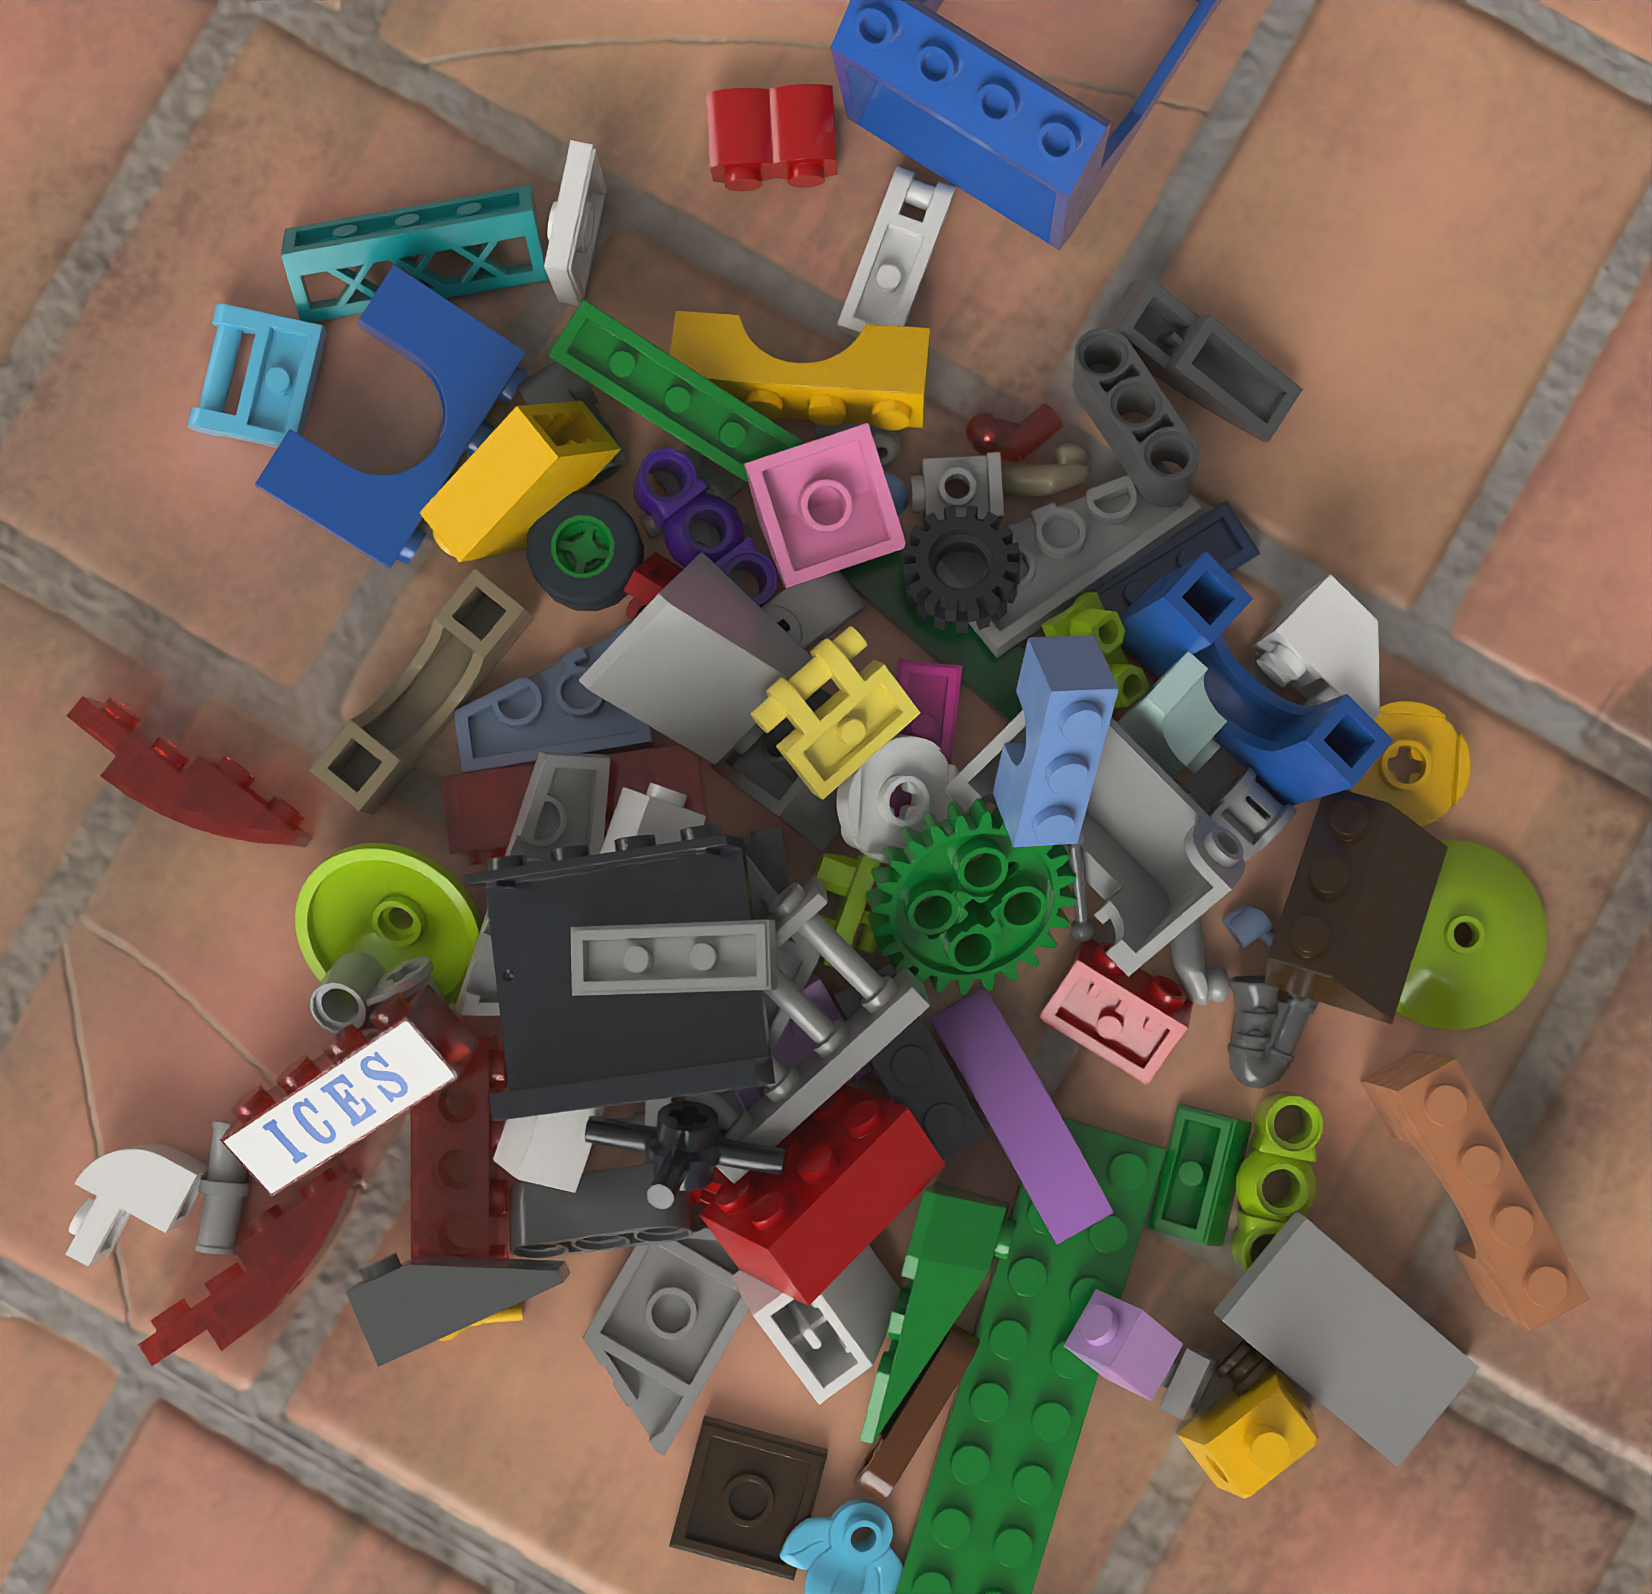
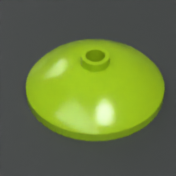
[1396,840,1548,1030]
[295,843,482,1004]

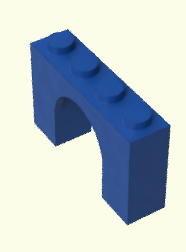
[255,264,527,569]
[1120,551,1394,806]

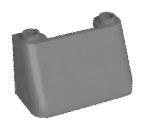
[944,710,1245,977]

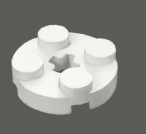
[837,734,963,865]

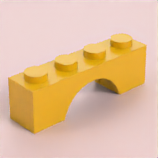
[670,311,930,431]

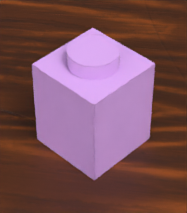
[1064,1289,1183,1401]

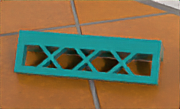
[281,185,548,322]

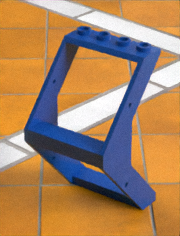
[830,0,1221,250]

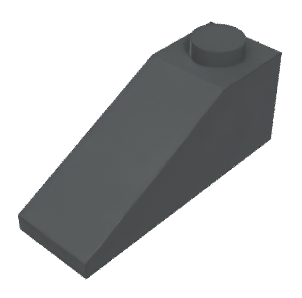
[346,1253,570,1367]

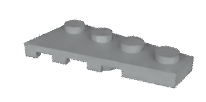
[936,462,1202,658]
[455,751,610,1016]

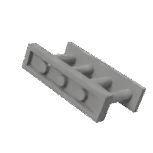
[684,875,930,1184]

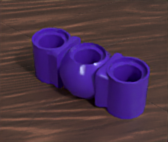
[633,448,778,608]

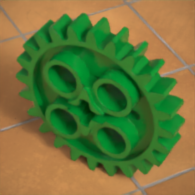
[865,798,1076,995]

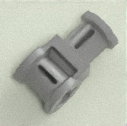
[1207,766,1297,861]

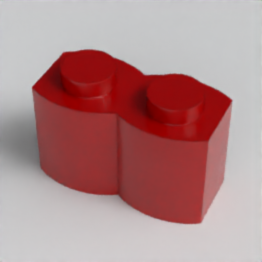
[706,84,837,191]

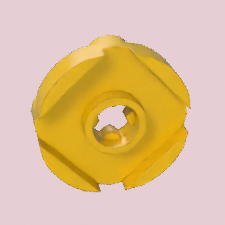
[1346,701,1471,827]

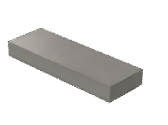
[571,920,777,996]

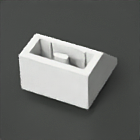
[1251,574,1380,720]
[731,1245,901,1405]

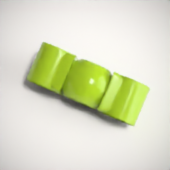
[1230,1092,1323,1271]

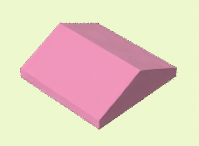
[744,423,906,588]

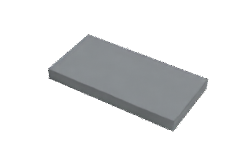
[1213,1211,1479,1467]

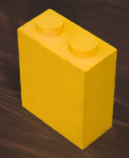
[419,401,621,563]

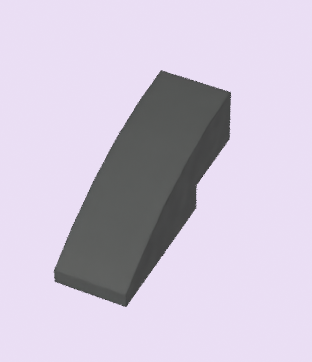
[1101,278,1303,442]

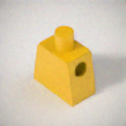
[1176,1363,1319,1499]

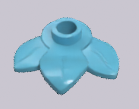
[780,1499,903,1594]

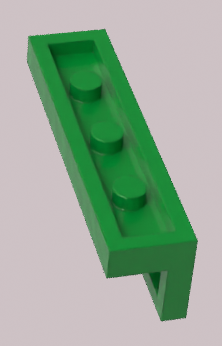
[548,298,805,484]

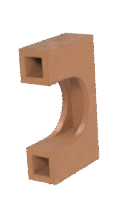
[1361,1050,1590,1332]

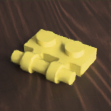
[750,626,920,800]

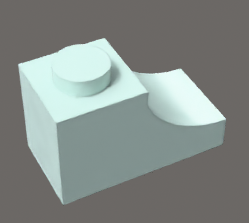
[1118,651,1227,778]

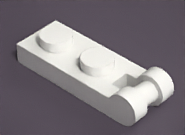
[837,166,956,338]

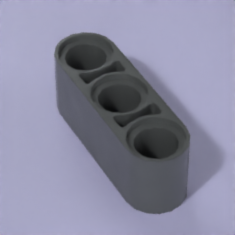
[1073,328,1199,507]
[509,1163,692,1259]

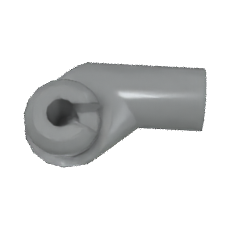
[1171,917,1229,1006]

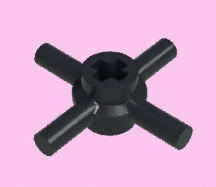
[585,1092,788,1209]

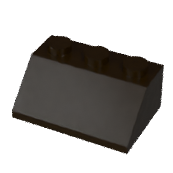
[1265,790,1448,1025]

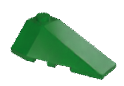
[860,1181,1017,1444]

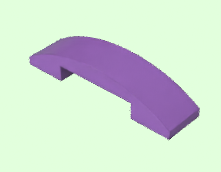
[929,987,1114,1245]

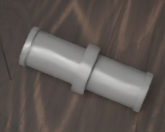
[195,1121,252,1255]

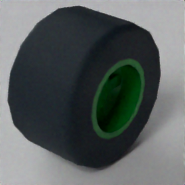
[526,491,644,611]

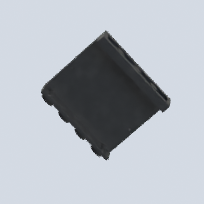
[464,824,776,1121]

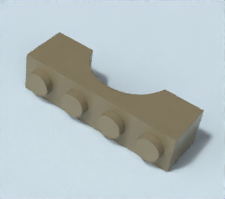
[309,568,534,815]

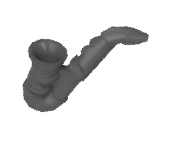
[1227,976,1319,1089]

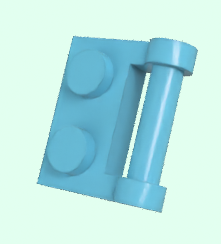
[187,304,328,448]

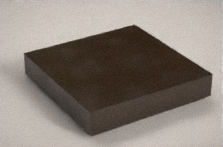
[669,1415,828,1581]

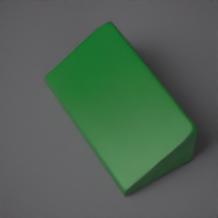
[1148,1103,1252,1246]

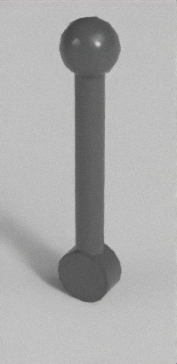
[1068,828,1095,942]

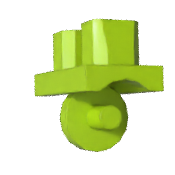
[1041,592,1149,712]
[812,853,881,968]

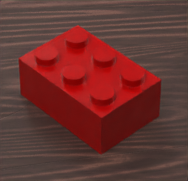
[699,1084,946,1306]

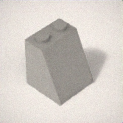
[578,552,813,765]

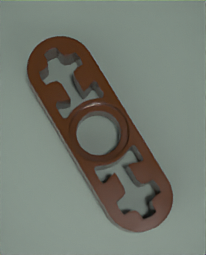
[854,1323,980,1501]

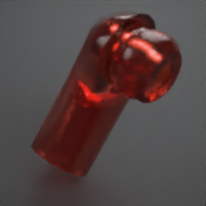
[966,403,1064,463]

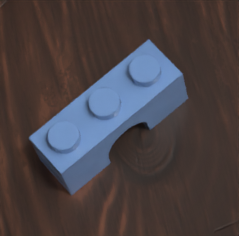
[993,635,1119,847]

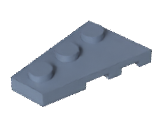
[454,620,654,778]

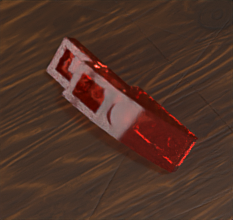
[66,696,313,848]
[138,1167,362,1366]

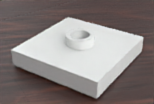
[544,140,607,306]

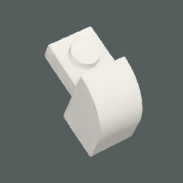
[65,1143,208,1267]

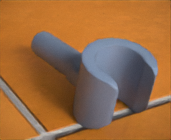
[1223,905,1276,949]

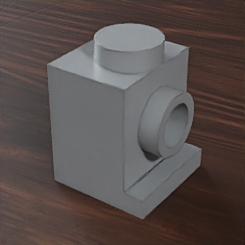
[910,452,1004,527]

